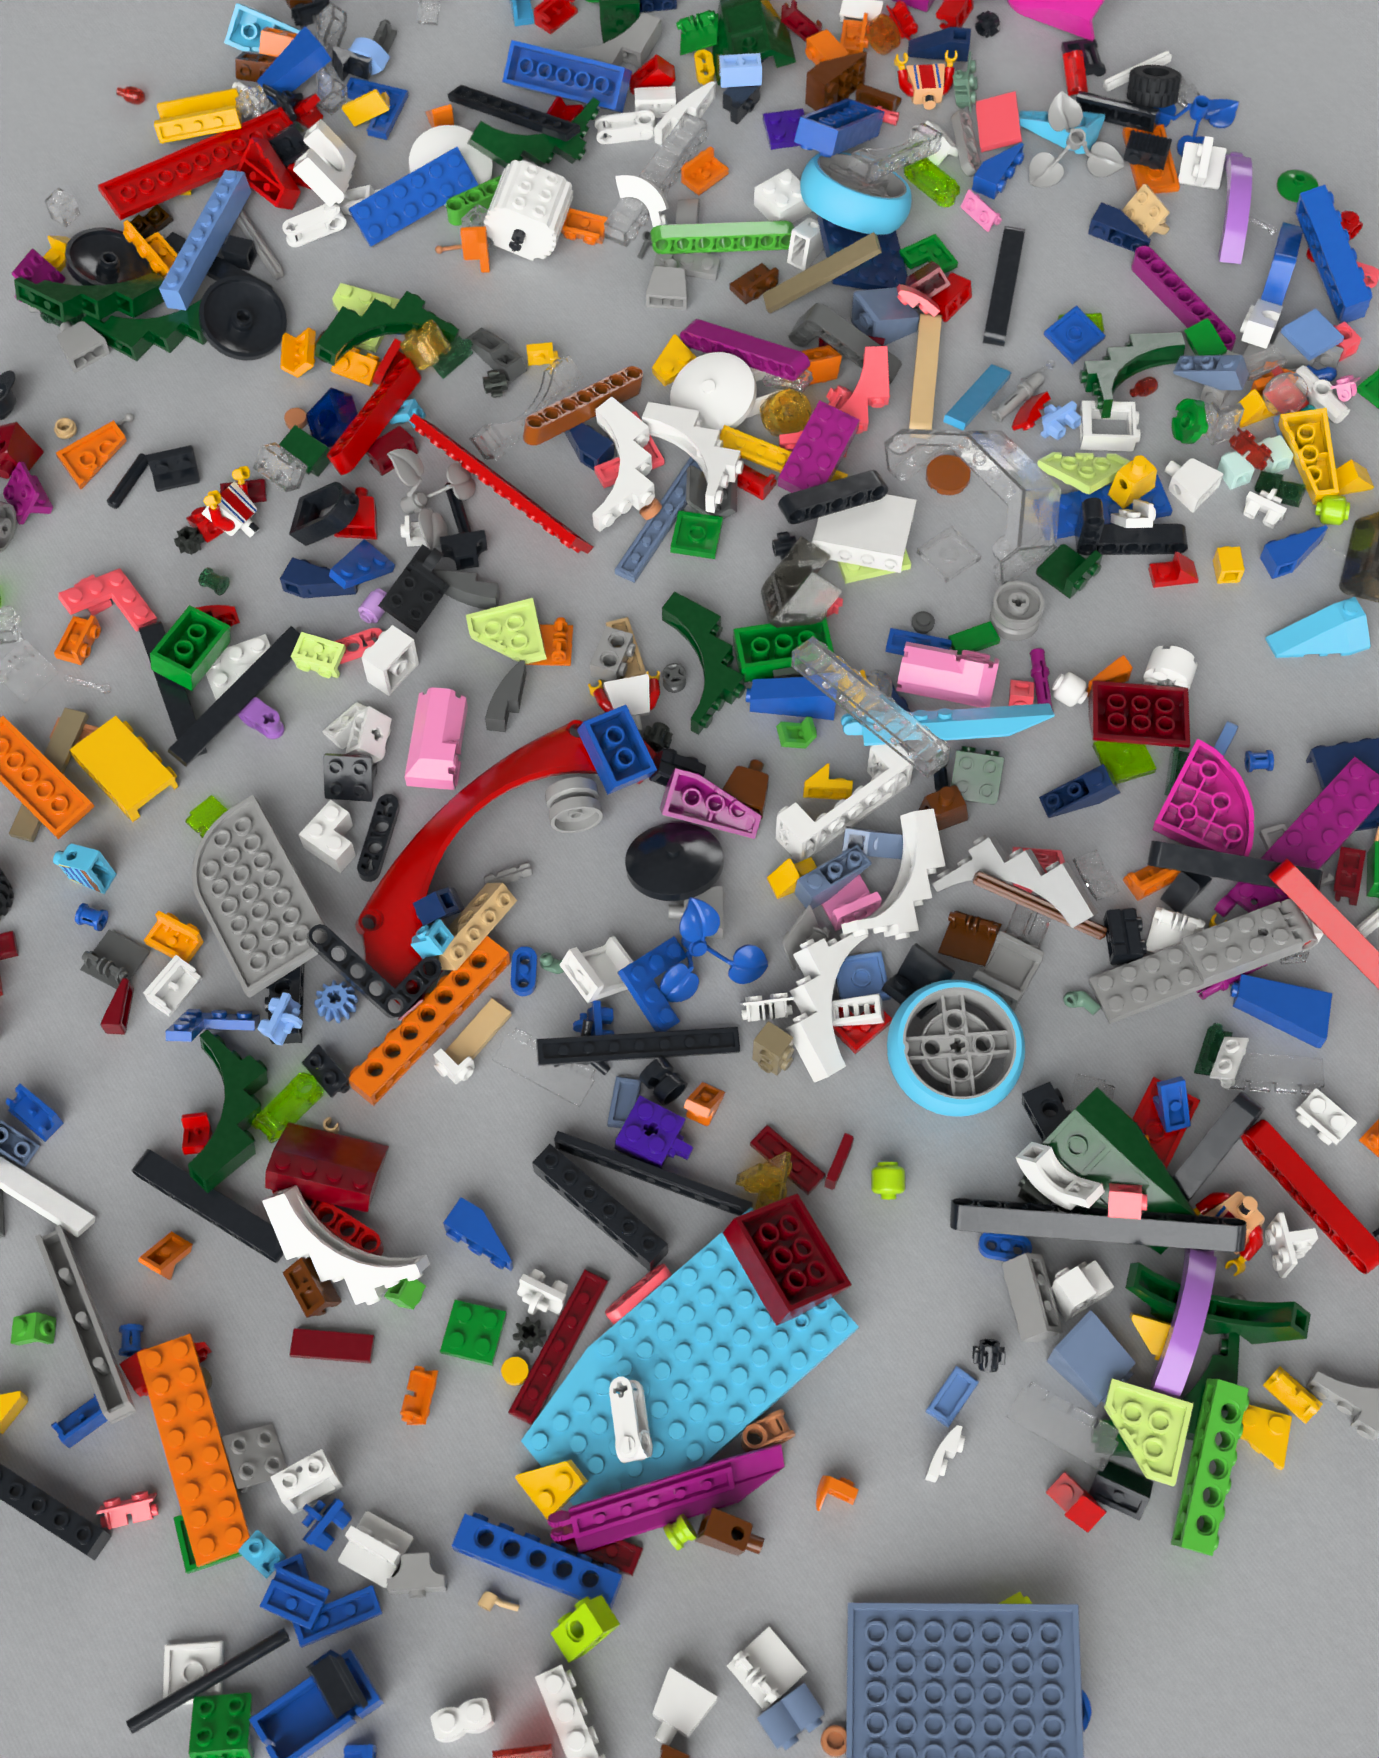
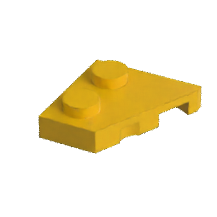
[1240,1405,1292,1470]
[515,1460,588,1519]

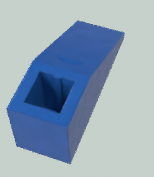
[972,143,1025,199]
[1260,525,1328,579]
[443,1197,513,1271]

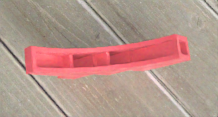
[779,346,890,457]

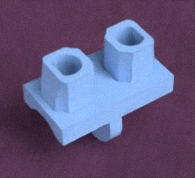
[1041,401,1082,441]
[258,992,303,1046]

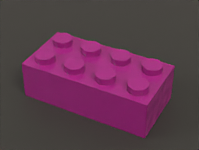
[778,400,860,493]

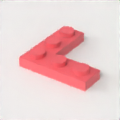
[594,411,664,488]
[58,568,157,632]

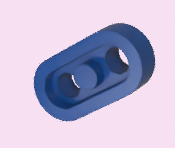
[510,947,538,996]
[978,1233,1032,1262]

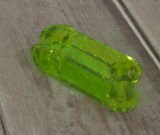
[904,155,960,207]
[252,1072,324,1143]

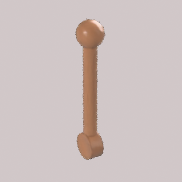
[435,244,462,254]

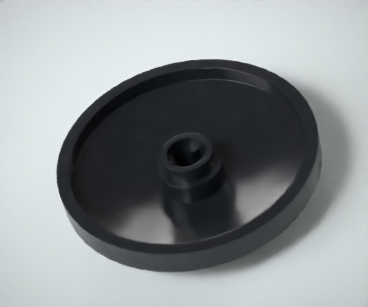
[65,228,152,286]
[198,275,287,360]
[625,822,724,901]

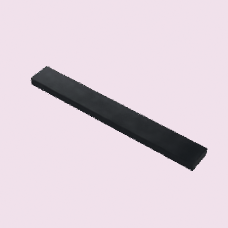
[447,85,581,142]
[168,626,300,767]
[536,1027,740,1066]
[554,1131,753,1216]

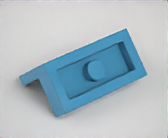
[509,0,534,26]

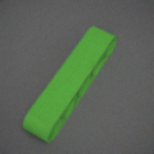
[446,175,501,226]

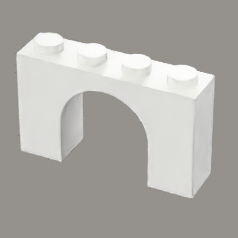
[293,119,356,207]

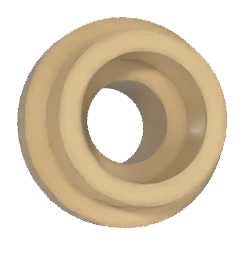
[54,418,77,439]

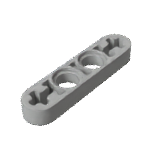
[951,109,980,177]

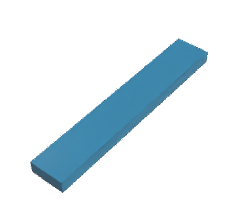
[943,364,1012,430]

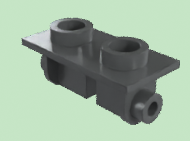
[373,19,397,54]

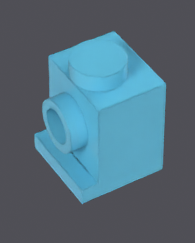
[410,919,454,959]

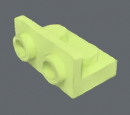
[291,632,346,678]

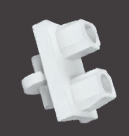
[1243,488,1287,529]
[517,1269,568,1315]

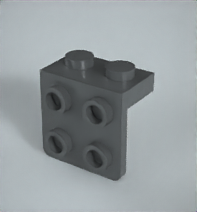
[686,465,738,519]

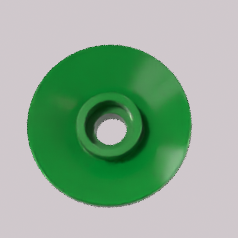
[1276,170,1319,203]

